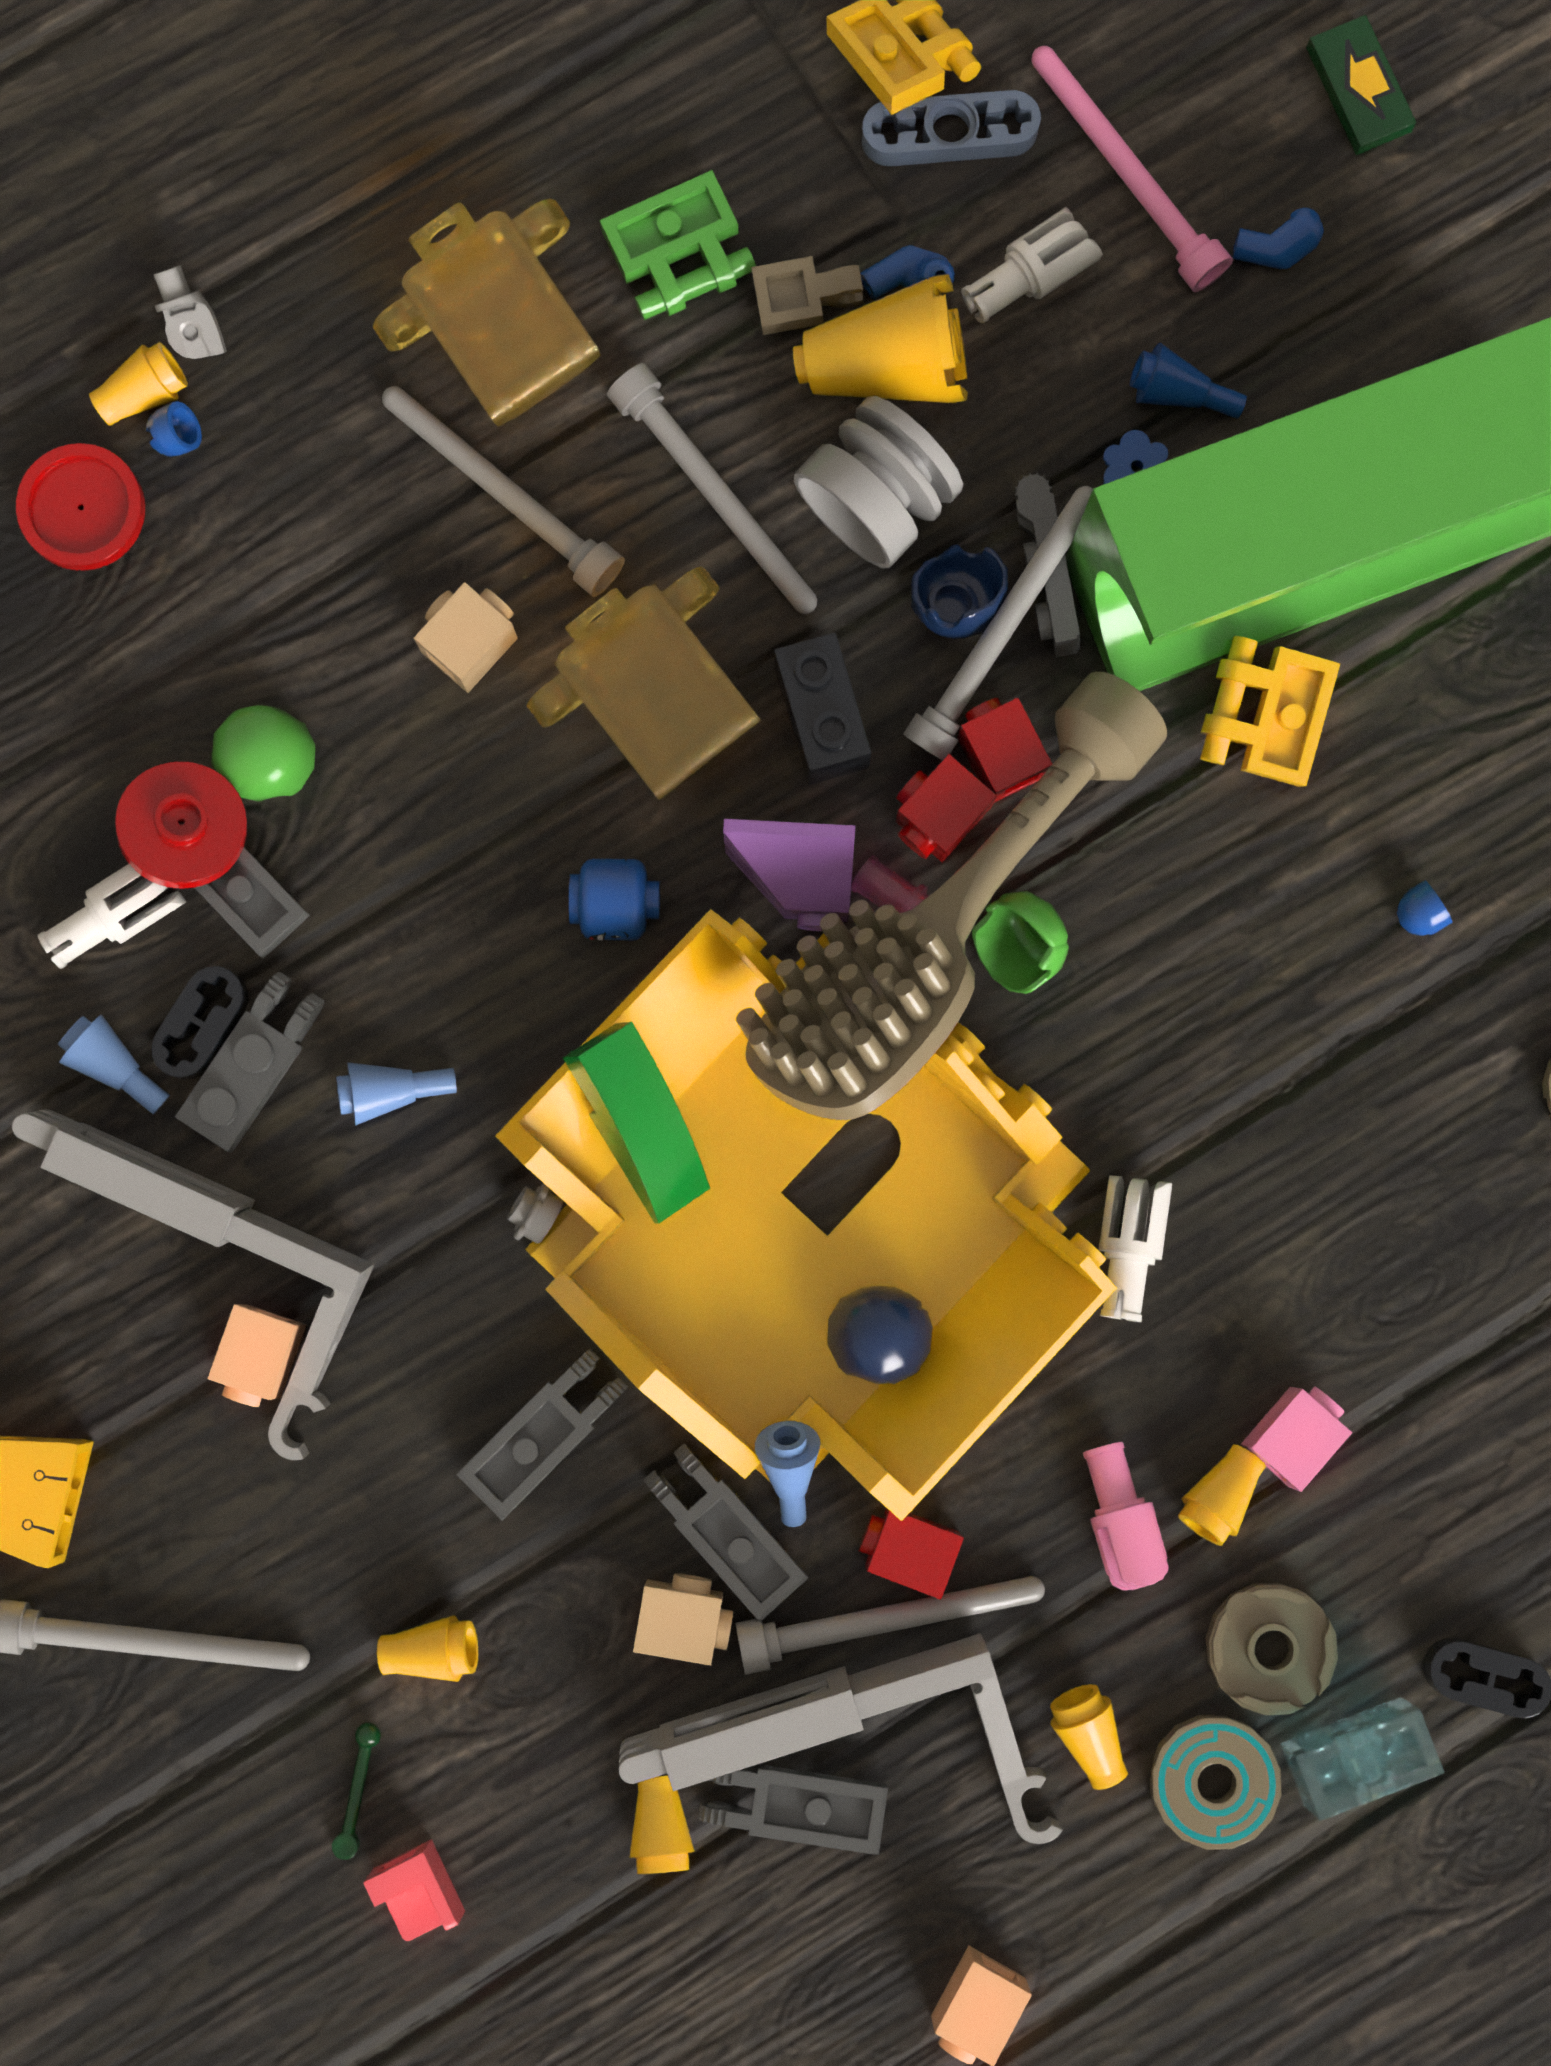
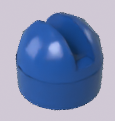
[146,401,202,457]
[1397,880,1453,936]

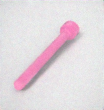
[1031,46,1233,292]

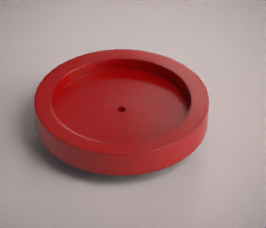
[16,443,145,571]
[115,762,247,889]

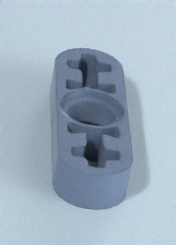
[862,90,1041,166]

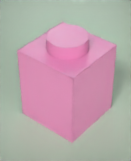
[1240,1387,1352,1492]

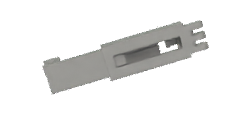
[12,1109,374,1460]
[619,1633,1063,1844]

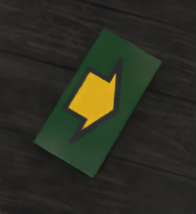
[1306,15,1417,155]

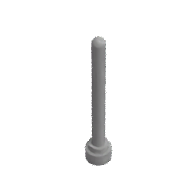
[607,363,817,614]
[382,386,625,597]
[903,486,1093,760]
[735,1576,1045,1675]
[0,1599,310,1671]

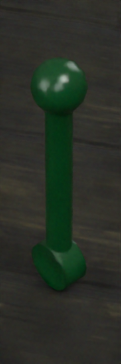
[332,1722,381,1860]

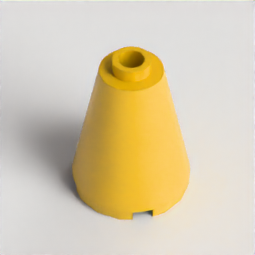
[793,274,968,403]

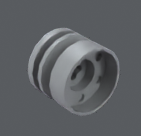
[794,396,964,568]

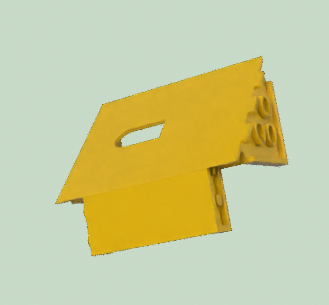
[495,909,1117,1521]

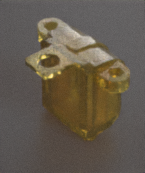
[373,199,601,427]
[527,566,761,800]

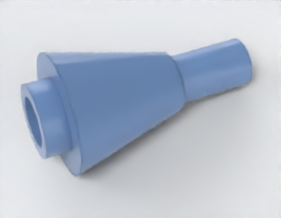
[58,1014,170,1115]
[336,1062,457,1126]
[755,1421,820,1527]

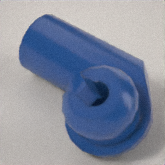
[1232,208,1324,269]
[860,245,955,300]

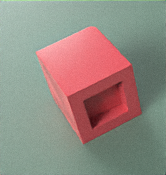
[363,1839,465,1941]

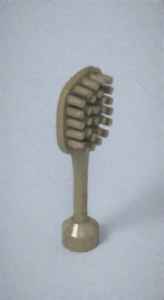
[736,672,1167,1120]

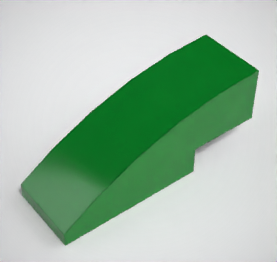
[563,1021,710,1224]

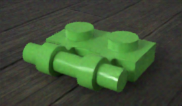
[600,170,756,320]

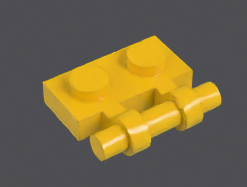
[827,0,981,115]
[1200,636,1341,787]

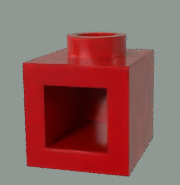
[895,754,997,862]

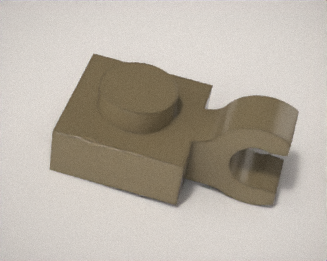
[751,256,864,335]

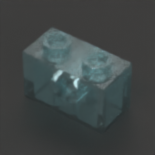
[1280,1697,1444,1821]

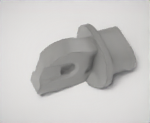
[154,265,227,359]

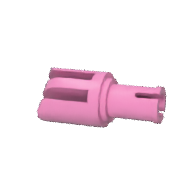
[1083,1442,1169,1590]

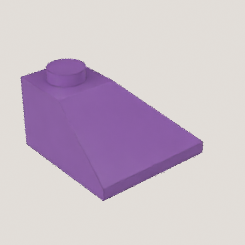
[723,819,855,931]

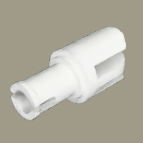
[961,207,1103,323]
[38,864,186,969]
[1099,1175,1172,1322]

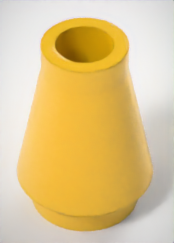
[89,342,188,426]
[1178,1444,1266,1546]
[377,1615,478,1682]
[1050,1684,1128,1790]
[629,1776,695,1874]

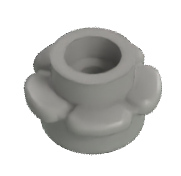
[507,1183,563,1244]

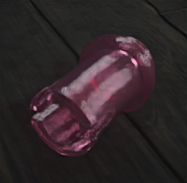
[851,856,929,914]

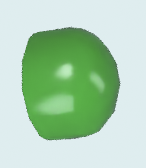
[211,705,315,801]
[972,891,1069,994]

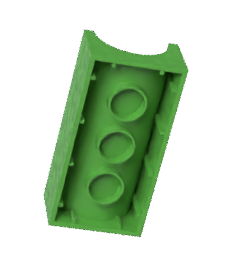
[1066,317,1551,691]

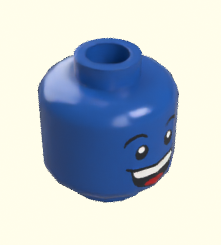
[569,858,660,941]

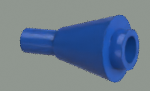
[1130,343,1247,419]

